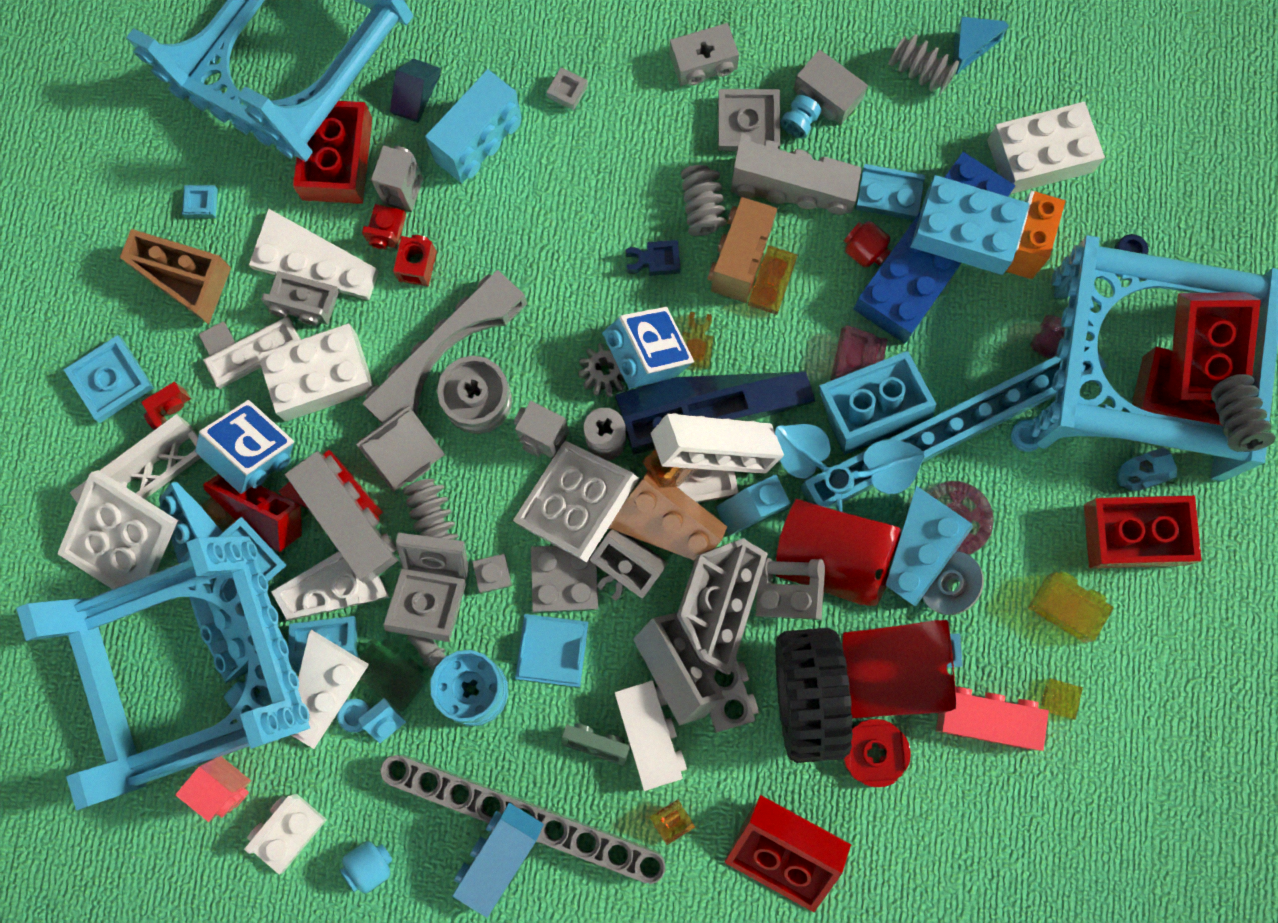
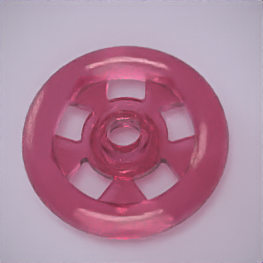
[927,481,994,555]

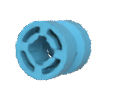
[780,95,822,139]

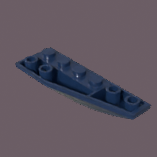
[615,371,816,455]

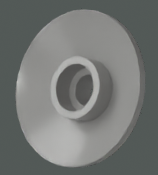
[922,551,984,615]

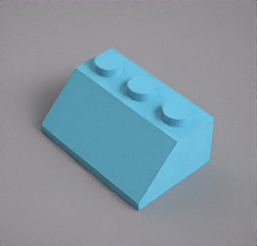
[819,351,936,455]

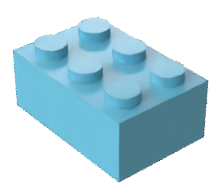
[425,69,522,184]
[910,175,1029,275]

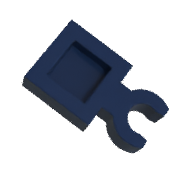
[625,240,681,276]

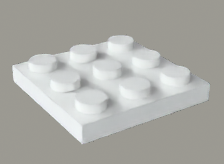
[513,441,639,562]
[57,470,178,589]

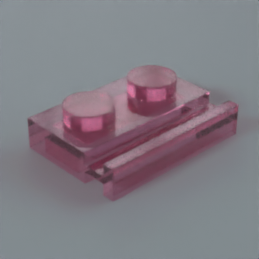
[830,325,888,381]

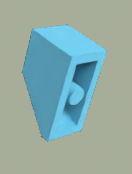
[715,475,791,536]

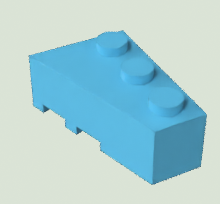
[886,486,973,607]

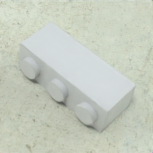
[614,680,687,791]

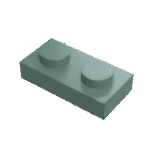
[561,723,630,766]

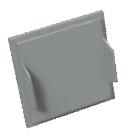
[356,405,445,492]

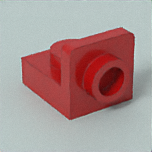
[362,204,406,250]
[141,381,191,430]

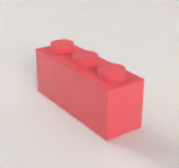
[936,687,1049,751]
[175,756,252,822]

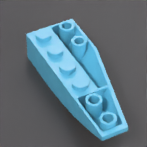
[159,482,284,683]

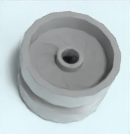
[437,355,513,434]

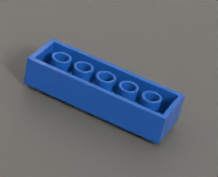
[853,152,1016,344]

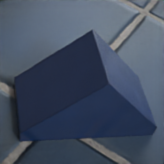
[390,58,442,123]

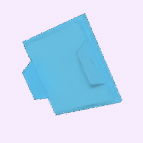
[515,614,589,687]

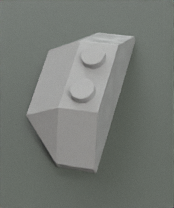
[677,538,768,674]

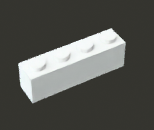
[650,413,784,473]

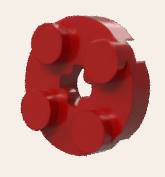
[842,719,911,787]

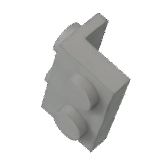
[261,271,339,326]

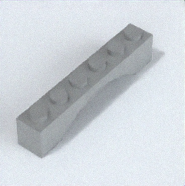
[362,270,527,424]

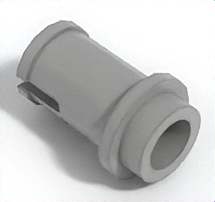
[407,635,446,670]

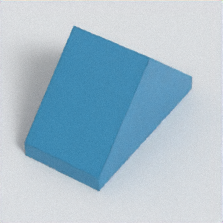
[953,17,1009,75]

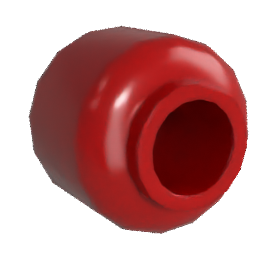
[843,221,891,268]

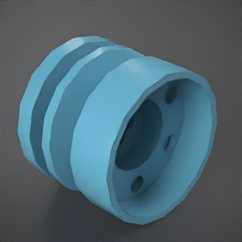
[431,650,509,726]

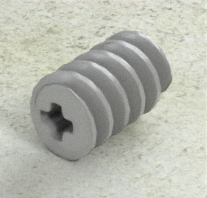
[888,34,959,96]
[681,165,726,236]
[584,408,626,460]
[402,479,459,540]

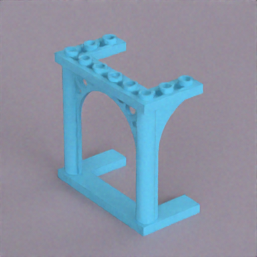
[126,0,413,162]
[1030,235,1278,481]
[16,536,310,810]

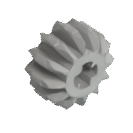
[578,343,625,397]

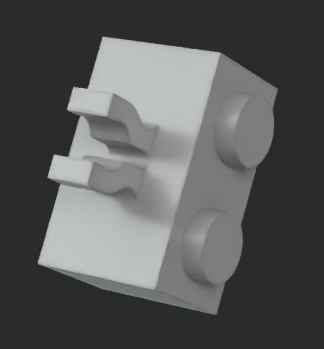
[589,529,668,601]

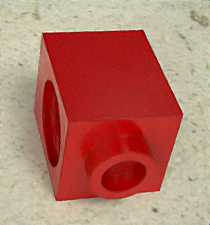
[393,235,437,287]

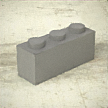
[633,613,725,725]

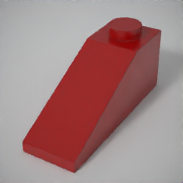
[203,474,302,552]

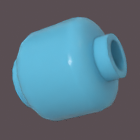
[339,841,393,894]

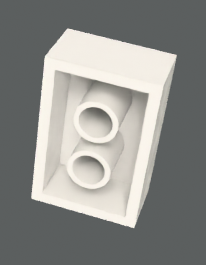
[987,101,1105,194]
[257,323,374,422]

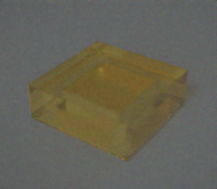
[1040,678,1083,720]

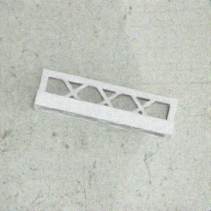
[70,414,201,503]

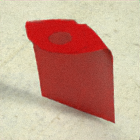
[776,499,901,606]
[842,620,957,719]

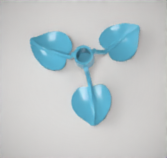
[775,424,925,512]

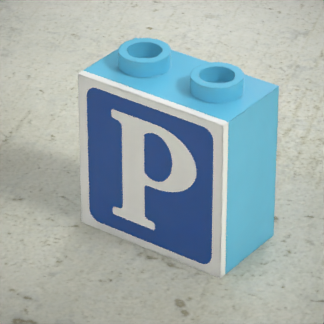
[602,307,694,389]
[195,400,294,494]

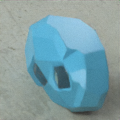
[1116,447,1177,490]

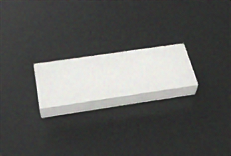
[203,316,301,389]

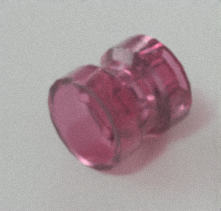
[1030,315,1065,359]

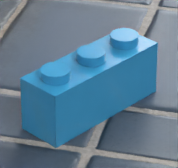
[452,803,544,918]

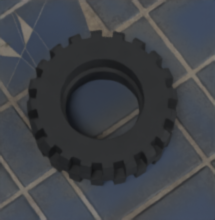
[775,628,853,763]

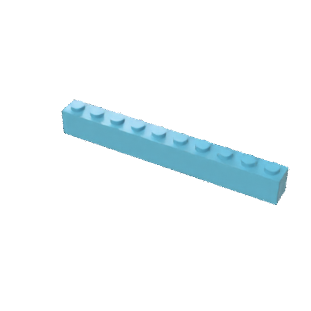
[801,339,1107,509]

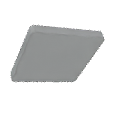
[199,322,235,356]

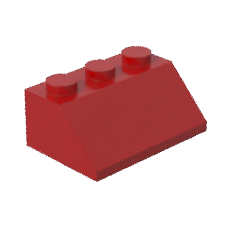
[724,795,851,912]

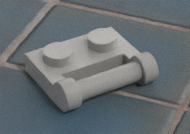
[756,558,825,620]

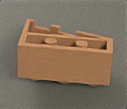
[708,197,777,303]
[120,229,231,325]
[608,467,727,561]

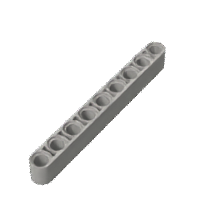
[380,755,665,884]

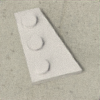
[271,551,390,621]
[291,630,368,749]

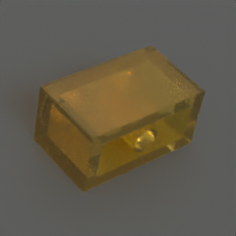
[1028,571,1114,643]

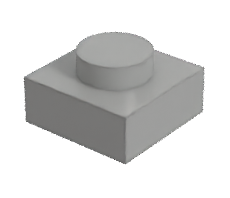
[546,68,588,110]
[473,554,512,594]

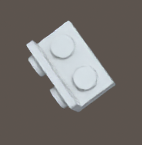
[244,794,327,875]

